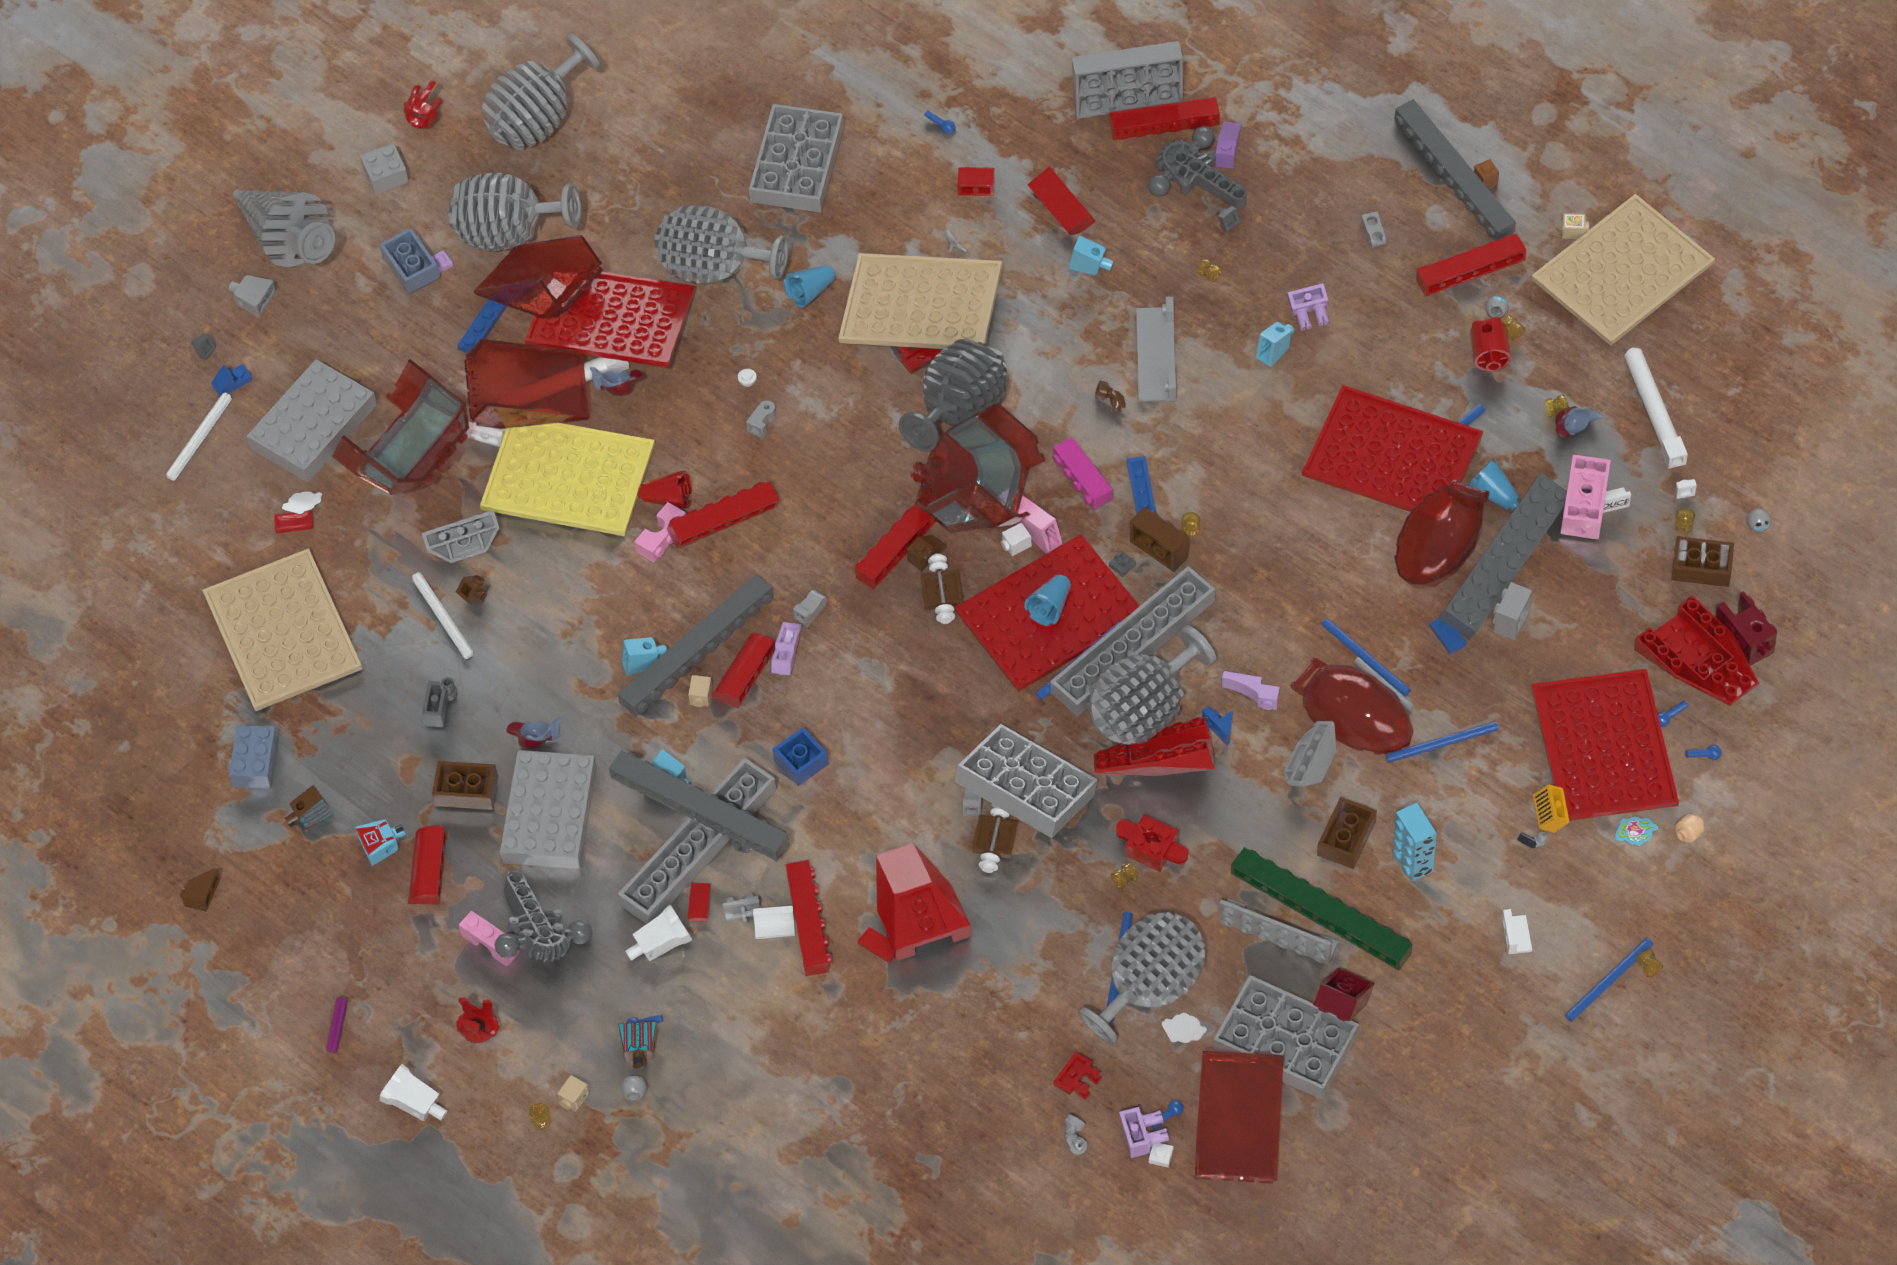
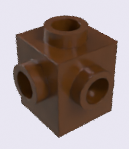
[456,575,490,603]

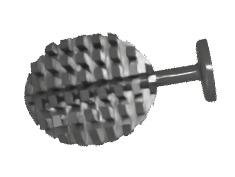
[899,338,1008,452]

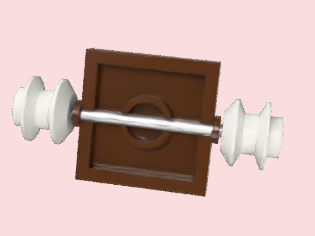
[920,554,963,624]
[972,804,1018,873]

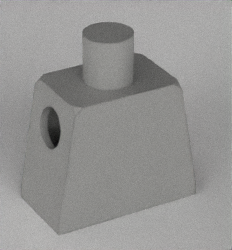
[229,275,276,317]

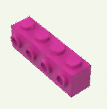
[1052,437,1113,510]

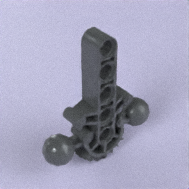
[1147,126,1247,209]
[494,871,593,963]

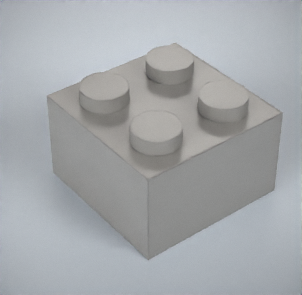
[360,143,409,194]
[1492,582,1532,640]

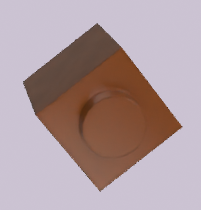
[1474,159,1499,189]

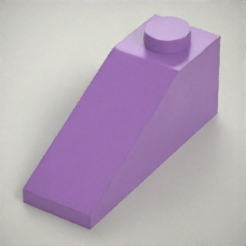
[1216,122,1241,169]

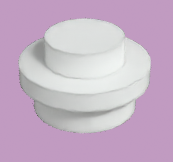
[738,369,757,387]

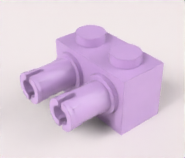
[1287,283,1330,331]
[1119,1107,1169,1158]

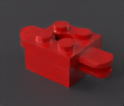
[1116,814,1188,872]

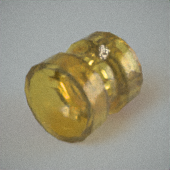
[1197,258,1222,282]
[1502,315,1525,341]
[1544,394,1569,418]
[1674,508,1695,534]
[1181,512,1200,538]
[1111,862,1138,889]
[1635,949,1663,977]
[529,1103,551,1130]

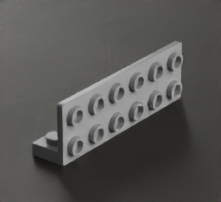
[1136,297,1176,402]
[1219,898,1339,964]

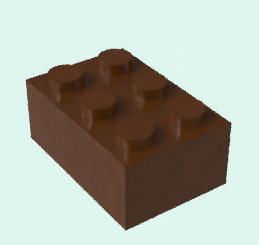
[1130,507,1189,572]
[1671,536,1734,587]
[432,761,498,810]
[1317,797,1377,869]

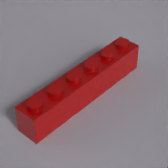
[1109,97,1220,140]
[1416,233,1527,297]
[667,481,780,548]
[855,492,945,590]
[785,860,832,976]

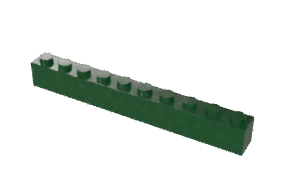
[1231,847,1413,971]

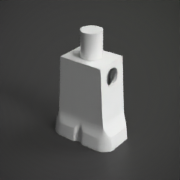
[626,905,692,961]
[380,1064,448,1121]

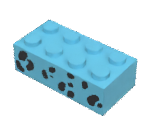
[1392,803,1437,882]

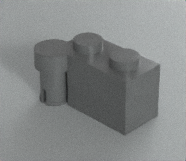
[422,677,458,727]

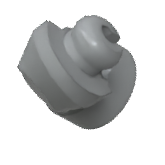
[1064,1114,1087,1155]

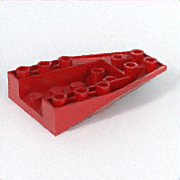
[1634,596,1759,706]
[1094,717,1215,776]
[876,843,972,961]

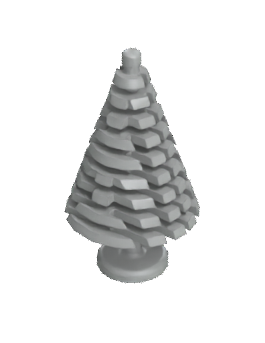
[233,189,335,268]

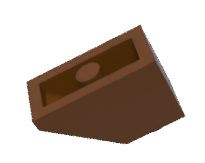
[907,535,947,571]
[181,868,221,912]

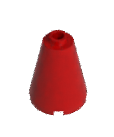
[638,470,692,508]

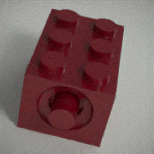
[1716,591,1777,666]

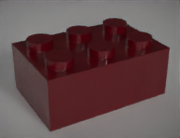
[1313,967,1375,1022]

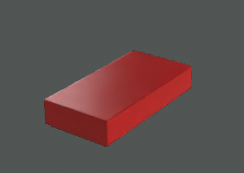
[274,510,313,534]
[687,883,711,922]
[857,927,895,964]

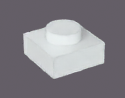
[1675,479,1697,499]
[1149,1143,1174,1168]

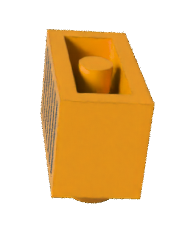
[1533,784,1570,833]

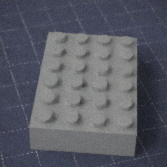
[1072,41,1183,119]
[749,104,844,213]
[246,359,377,482]
[955,724,1098,838]
[500,750,597,869]
[1213,975,1359,1100]

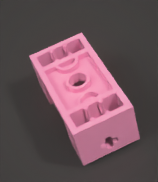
[1561,455,1611,540]

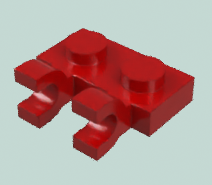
[898,346,940,374]
[1053,1052,1102,1100]

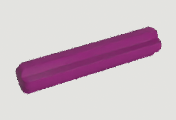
[326,997,347,1053]

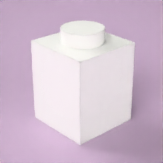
[1001,523,1032,556]

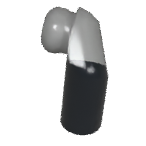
[1517,832,1548,848]

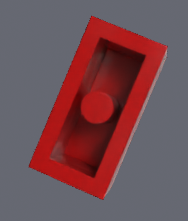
[957,167,995,196]

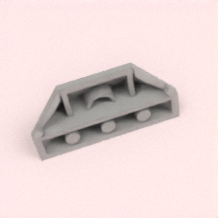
[421,510,499,563]
[1283,721,1337,786]

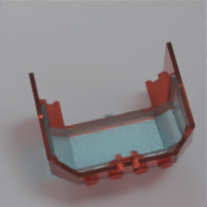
[332,359,469,495]
[910,402,1045,533]

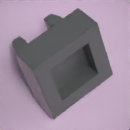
[1217,206,1240,232]
[191,333,216,360]
[1109,551,1136,577]

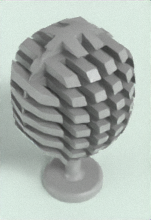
[482,33,600,151]
[448,173,581,251]
[655,205,789,284]
[1085,625,1216,745]
[1078,912,1205,1045]

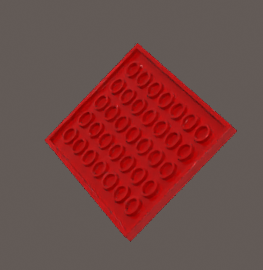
[525,264,696,368]
[1302,385,1483,523]
[954,534,1140,692]
[1531,669,1679,821]

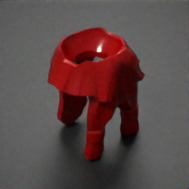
[403,81,443,129]
[456,997,500,1043]

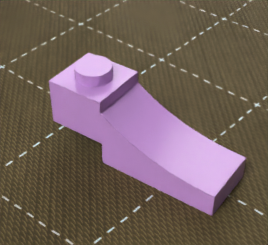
[771,622,802,675]
[1222,671,1280,710]

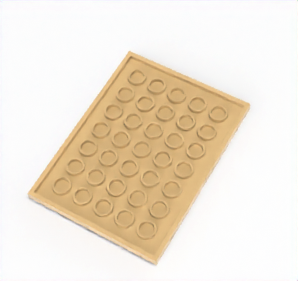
[1531,194,1715,346]
[838,253,1003,349]
[202,549,363,712]

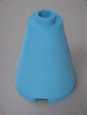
[783,265,835,308]
[1467,459,1519,511]
[1025,575,1071,626]

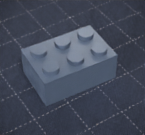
[379,228,440,294]
[229,725,278,788]

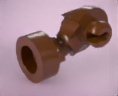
[1095,380,1126,413]

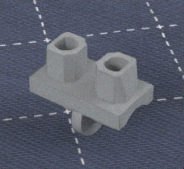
[723,893,760,923]

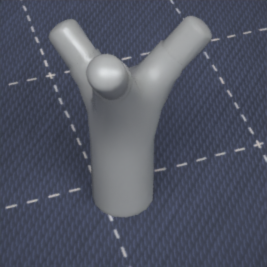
[945,231,967,253]

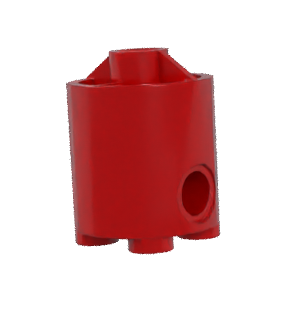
[1470,317,1511,371]

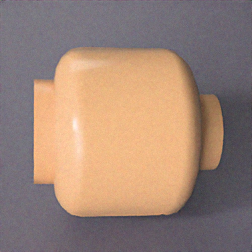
[1675,814,1704,843]

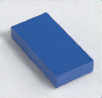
[1429,619,1467,654]

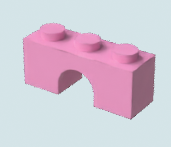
[634,502,686,562]
[459,911,520,966]

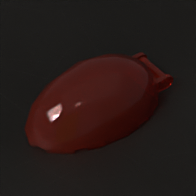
[1394,479,1489,588]
[1290,657,1414,755]

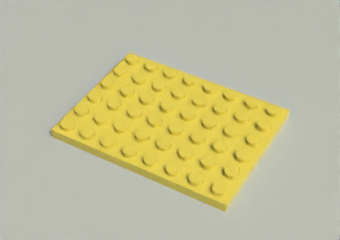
[480,414,655,536]

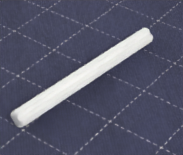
[166,392,232,481]
[412,572,473,659]

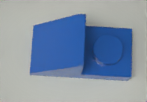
[211,364,252,397]
[1202,706,1233,745]

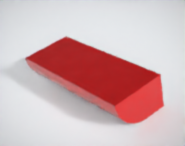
[1027,166,1096,235]
[711,633,775,708]
[408,826,446,905]

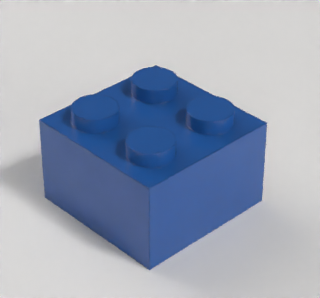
[772,727,828,786]

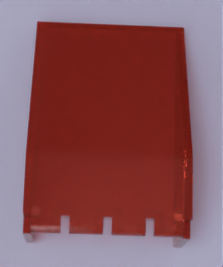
[473,235,603,319]
[464,339,590,429]
[1195,1051,1284,1184]

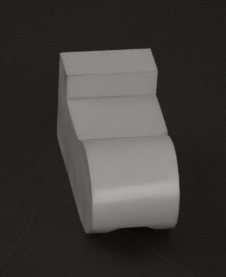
[1360,211,1386,248]
[746,401,776,439]
[793,589,828,628]
[963,789,982,816]

